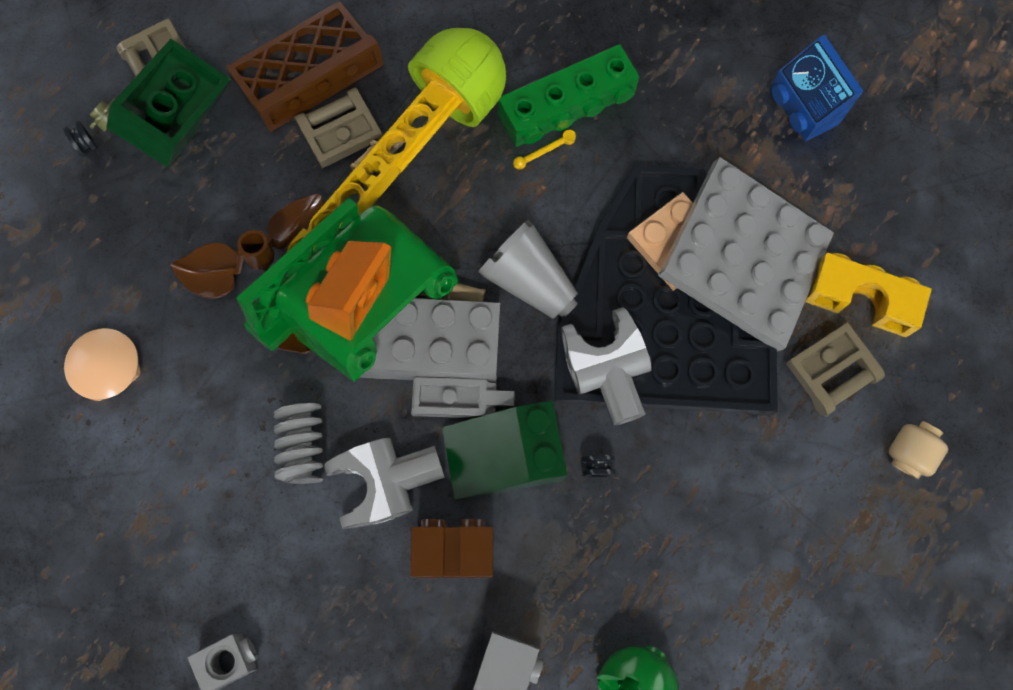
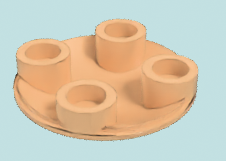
[64,328,141,401]

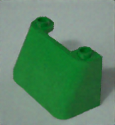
[275,205,459,382]

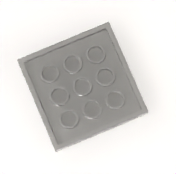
[658,157,834,352]

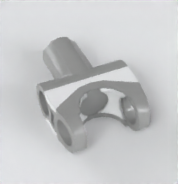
[561,307,651,426]
[324,438,445,529]

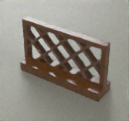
[226,1,385,133]

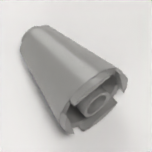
[478,220,578,319]

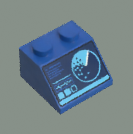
[770,35,863,142]

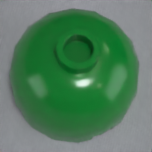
[597,646,679,690]

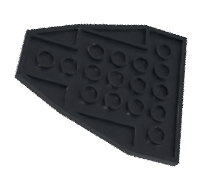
[555,165,778,415]

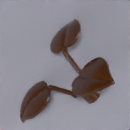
[171,194,323,354]

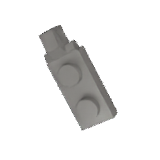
[411,377,515,418]

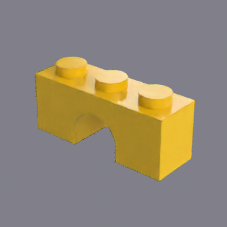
[805,253,932,337]

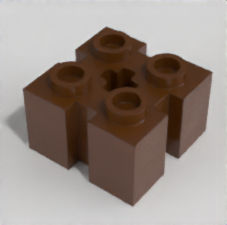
[410,519,493,579]

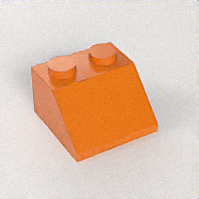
[306,241,391,341]

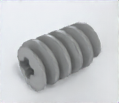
[273,403,324,484]

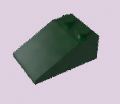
[106,38,231,168]
[442,400,568,501]

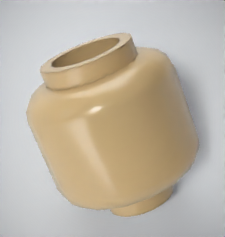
[888,421,949,479]

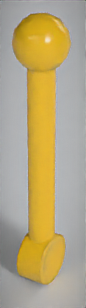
[513,130,576,170]

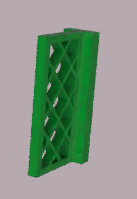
[236,198,359,352]

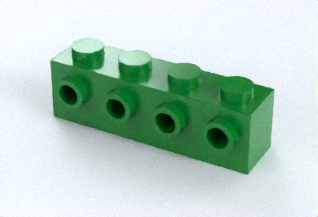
[498,44,639,147]

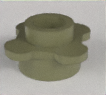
[89,97,116,132]

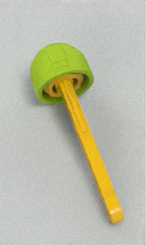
[287,28,506,252]

